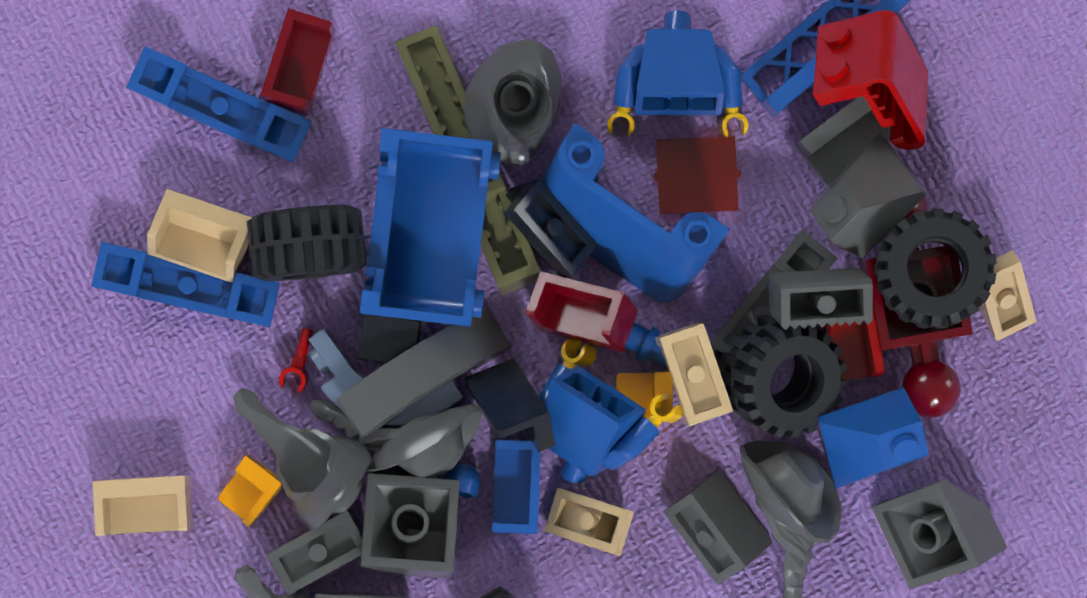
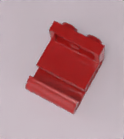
[813,10,928,150]

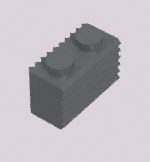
[769,268,873,330]

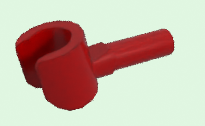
[279,328,313,393]

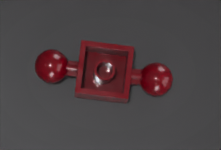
[859,197,973,418]

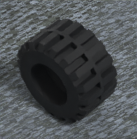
[247,205,367,281]
[874,208,997,329]
[720,315,847,438]

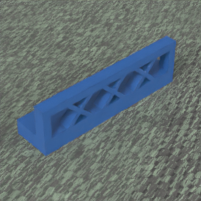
[740,0,911,118]

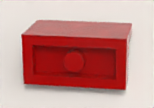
[823,309,885,381]

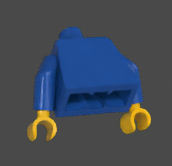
[607,10,749,138]
[539,339,683,483]

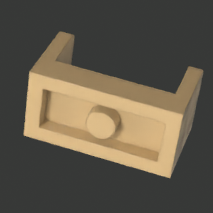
[147,189,252,283]
[654,323,733,426]
[92,475,193,536]

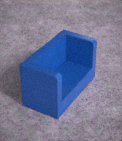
[491,440,541,534]

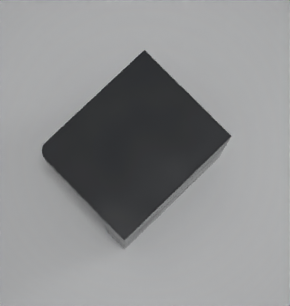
[358,314,422,363]

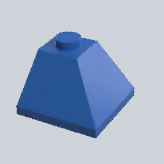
[817,387,929,489]

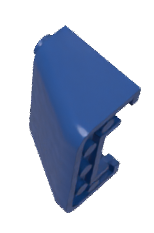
[541,123,730,302]
[360,128,501,327]

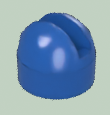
[444,463,480,498]

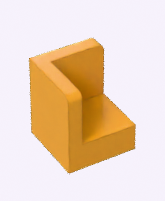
[616,372,673,418]
[218,455,283,527]

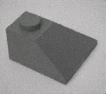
[810,133,927,258]
[360,473,460,579]
[872,479,1007,590]

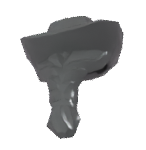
[465,39,561,166]
[233,388,372,531]
[310,400,482,478]
[739,440,842,598]

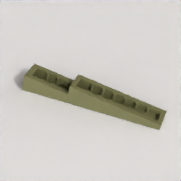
[395,25,541,296]

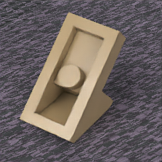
[979,250,1037,342]
[544,487,634,556]

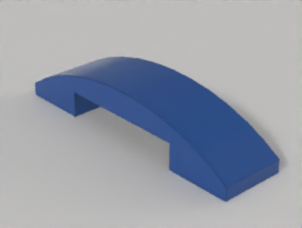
[126,46,312,163]
[91,242,281,327]

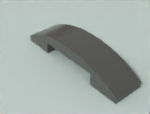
[710,230,838,386]
[336,309,512,439]

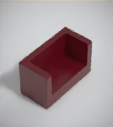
[261,8,336,115]
[526,271,638,352]

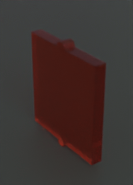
[653,136,741,214]

